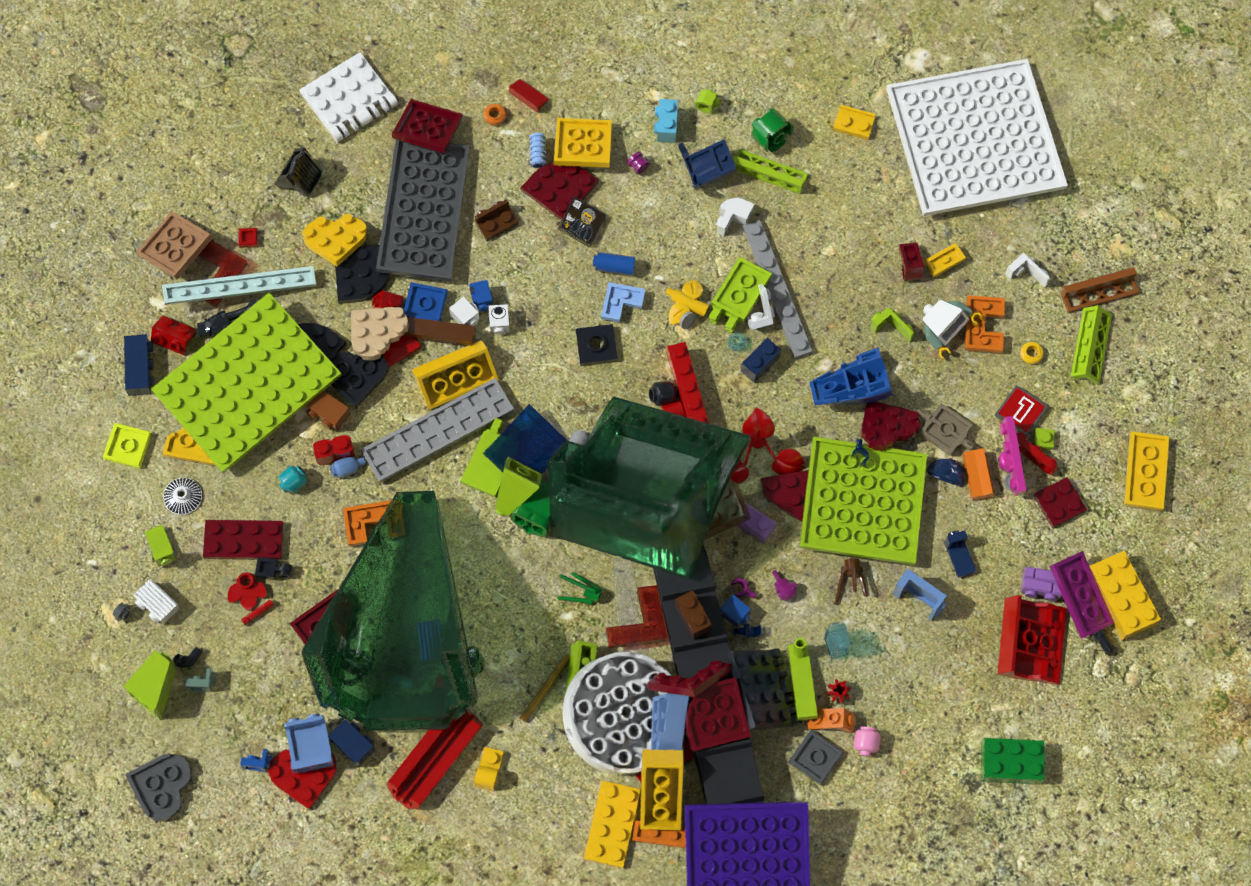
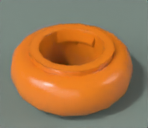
[484,104,506,125]

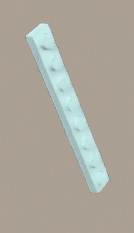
[162,266,316,305]

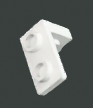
[1005,253,1050,287]
[746,284,775,330]

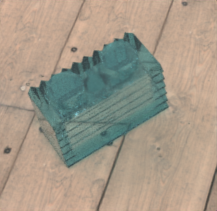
[824,622,853,660]

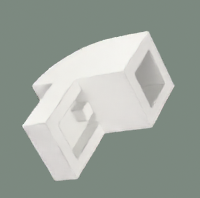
[716,198,754,236]

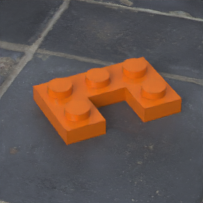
[964,295,1005,353]
[343,499,406,547]

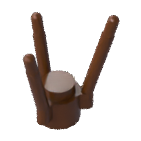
[834,558,867,605]

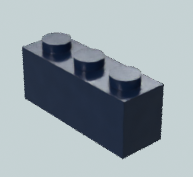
[124,334,154,396]

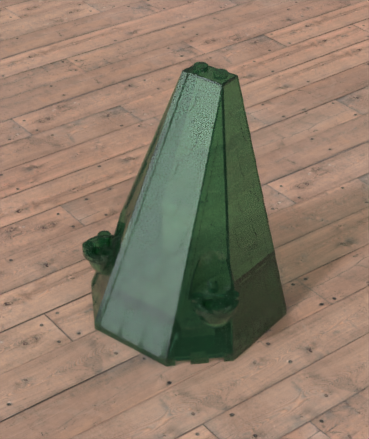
[301,491,485,731]

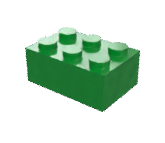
[981,738,1045,785]

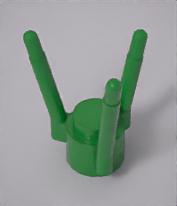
[557,572,602,605]

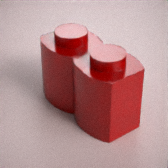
[312,435,355,465]

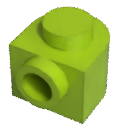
[695,89,720,115]

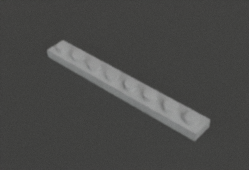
[742,220,812,359]

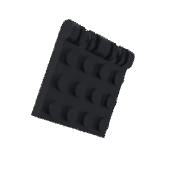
[726,648,803,730]

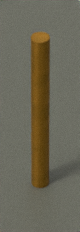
[519,654,570,723]

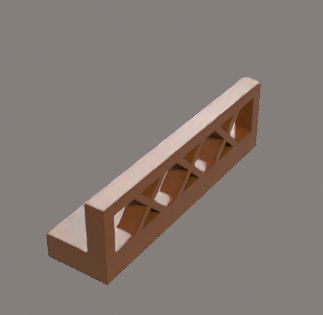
[1060,267,1139,313]

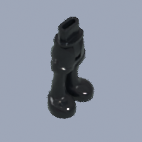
[197,299,258,338]

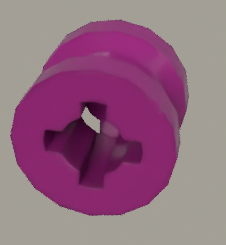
[627,151,650,175]

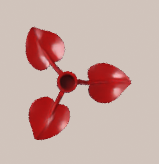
[716,407,806,484]

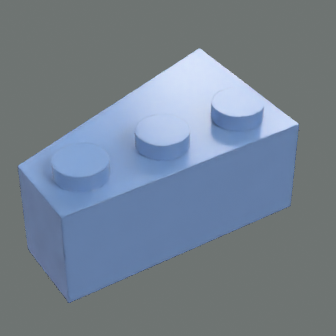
[651,694,689,750]

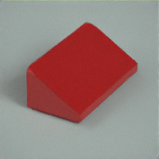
[509,79,549,113]

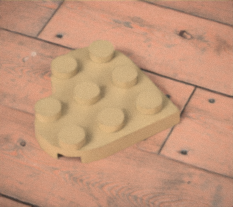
[351,307,409,360]

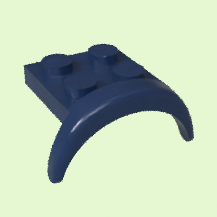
[678,139,738,191]

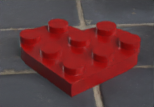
[268,749,337,810]

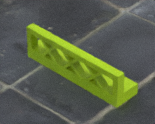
[733,149,808,194]
[1071,305,1112,384]

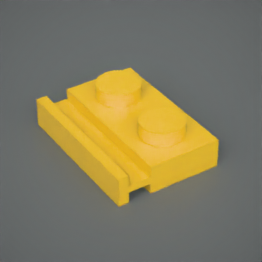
[833,104,876,140]

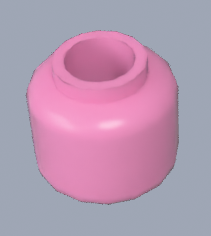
[854,727,881,757]

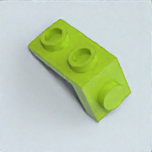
[870,307,914,342]
[145,525,177,567]

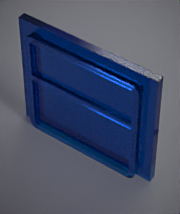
[482,404,568,474]

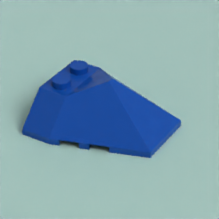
[809,347,894,405]

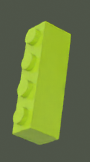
[562,640,597,722]

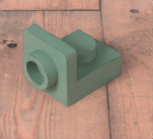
[185,668,216,692]

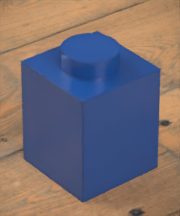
[720,594,751,628]

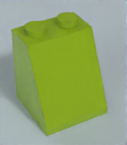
[123,650,177,720]

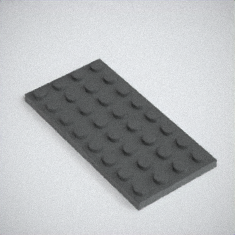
[376,139,470,282]

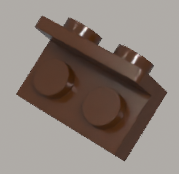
[475,199,519,241]

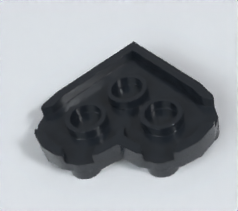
[328,351,389,408]

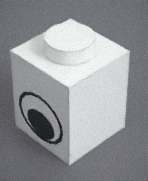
[489,304,510,335]

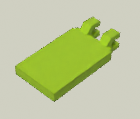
[709,256,772,333]
[460,418,520,498]

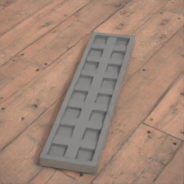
[361,378,514,483]

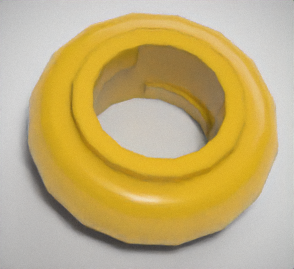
[1020,342,1044,364]

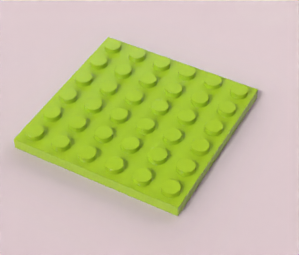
[799,436,927,566]

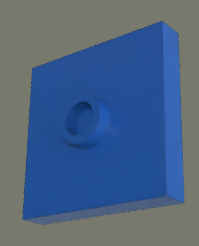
[404,282,448,321]

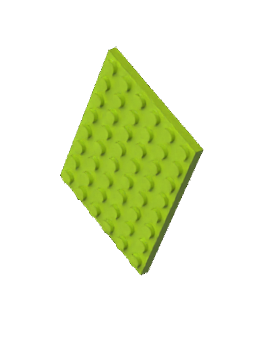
[151,293,342,474]

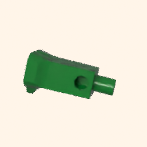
[511,474,562,537]

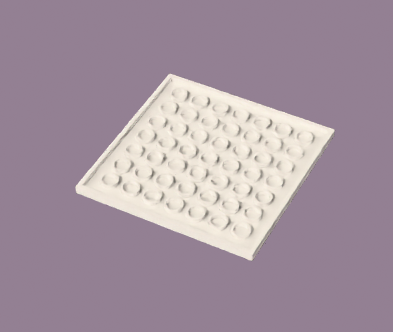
[886,59,1068,216]

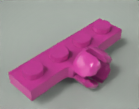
[998,416,1027,496]

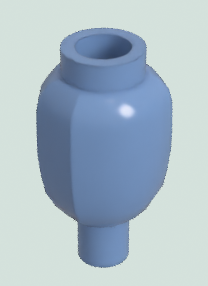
[330,457,366,478]

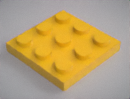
[554,118,612,168]

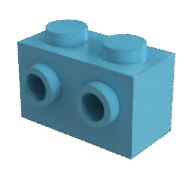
[654,99,678,143]

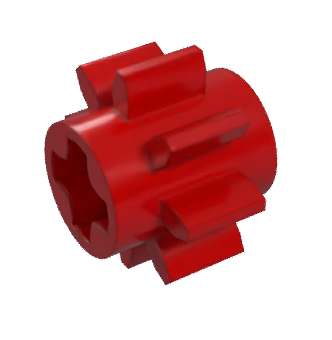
[826,679,851,704]

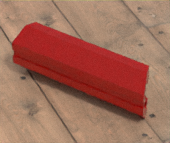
[387,702,483,809]

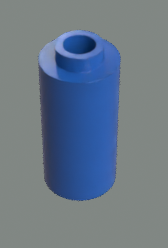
[593,252,636,275]

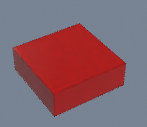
[238,228,258,248]

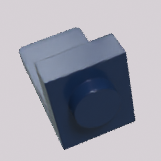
[944,530,976,578]

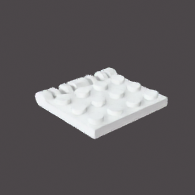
[299,52,399,143]

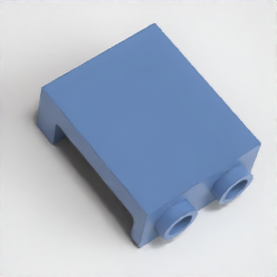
[893,569,947,620]
[284,714,334,774]

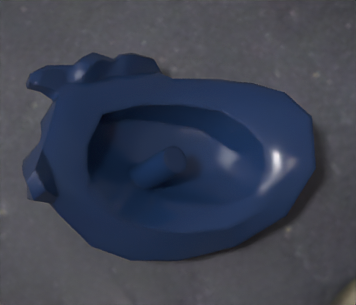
[927,458,966,487]

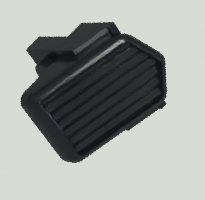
[275,147,322,197]

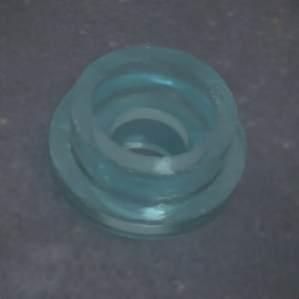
[727,333,746,351]

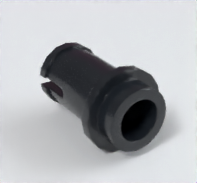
[1094,629,1117,655]

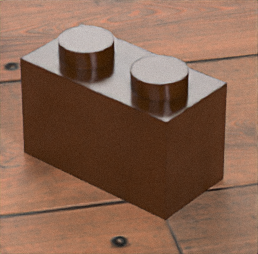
[675,590,712,639]

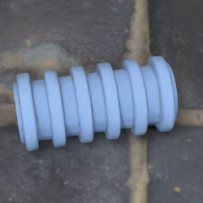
[530,133,547,168]

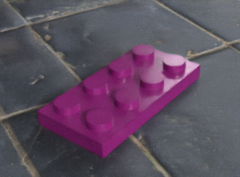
[1049,551,1114,638]

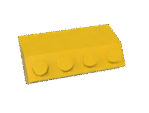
[412,340,499,410]

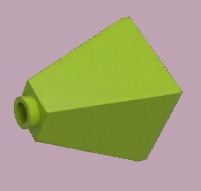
[495,457,542,517]

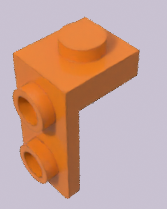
[808,708,856,733]

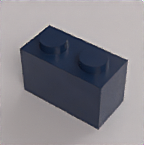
[741,337,781,383]
[328,719,375,767]

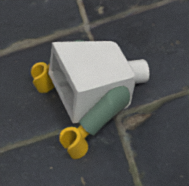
[923,300,983,360]

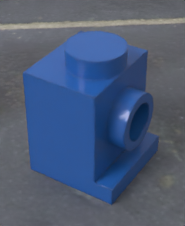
[469,280,493,312]

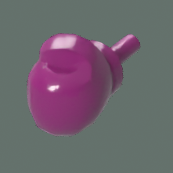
[772,570,798,601]

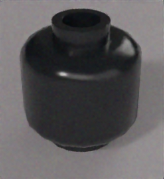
[649,380,678,407]

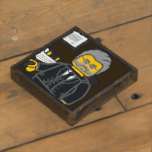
[557,196,606,247]

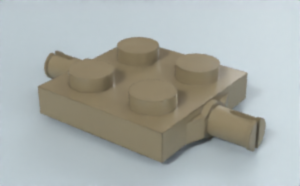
[918,403,975,456]

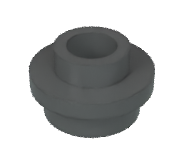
[113,602,131,621]

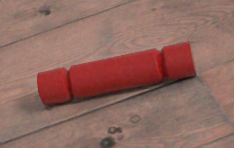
[241,599,274,626]

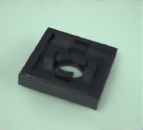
[575,324,618,366]

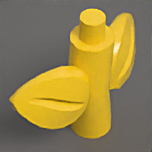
[665,280,710,325]

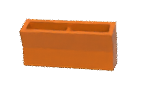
[962,448,995,501]

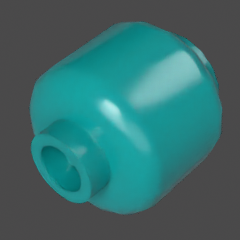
[279,465,308,494]

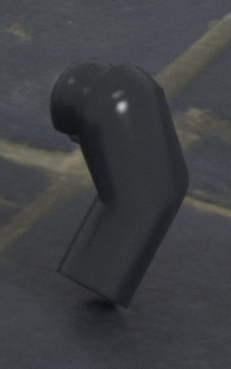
[173,647,203,668]

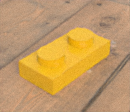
[924,243,966,278]

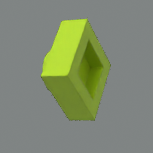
[1033,428,1055,450]

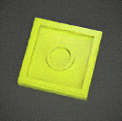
[103,423,152,469]

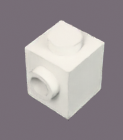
[449,297,479,326]

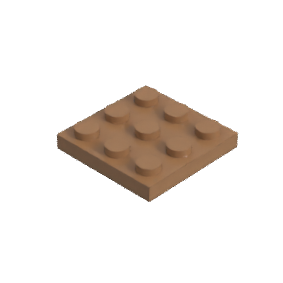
[136,211,213,280]

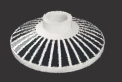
[163,478,202,515]

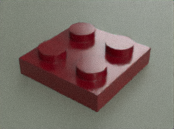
[1033,477,1087,528]

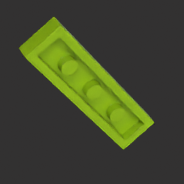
[788,638,818,721]

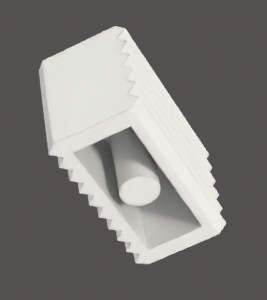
[134,579,180,625]

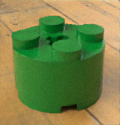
[751,108,794,152]

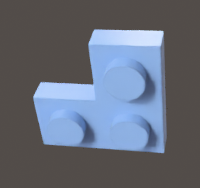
[601,282,645,323]

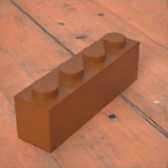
[303,391,350,432]

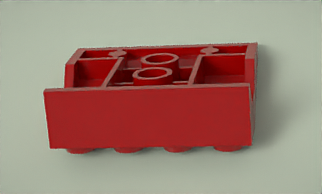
[997,595,1067,685]

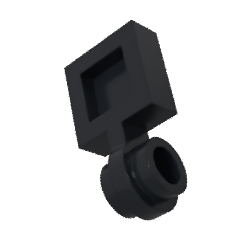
[254,557,294,580]

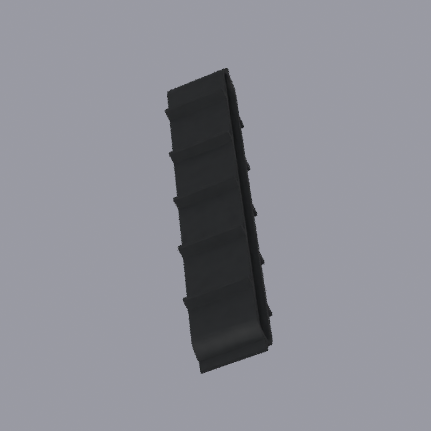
[651,542,764,804]

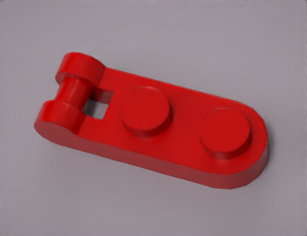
[1016,432,1058,475]

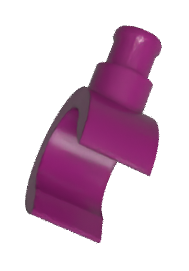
[731,578,757,599]

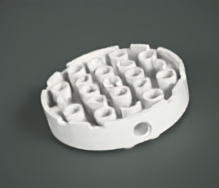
[563,652,679,775]

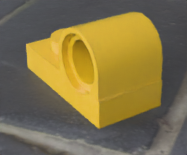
[474,747,504,791]

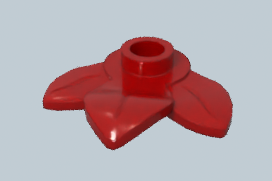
[227,572,266,611]

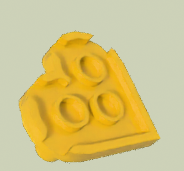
[302,214,367,267]

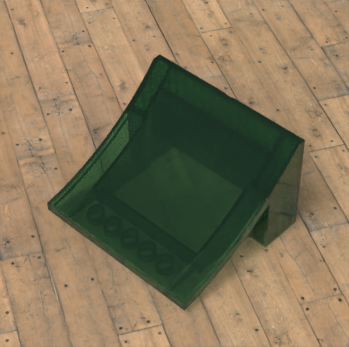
[547,396,751,580]

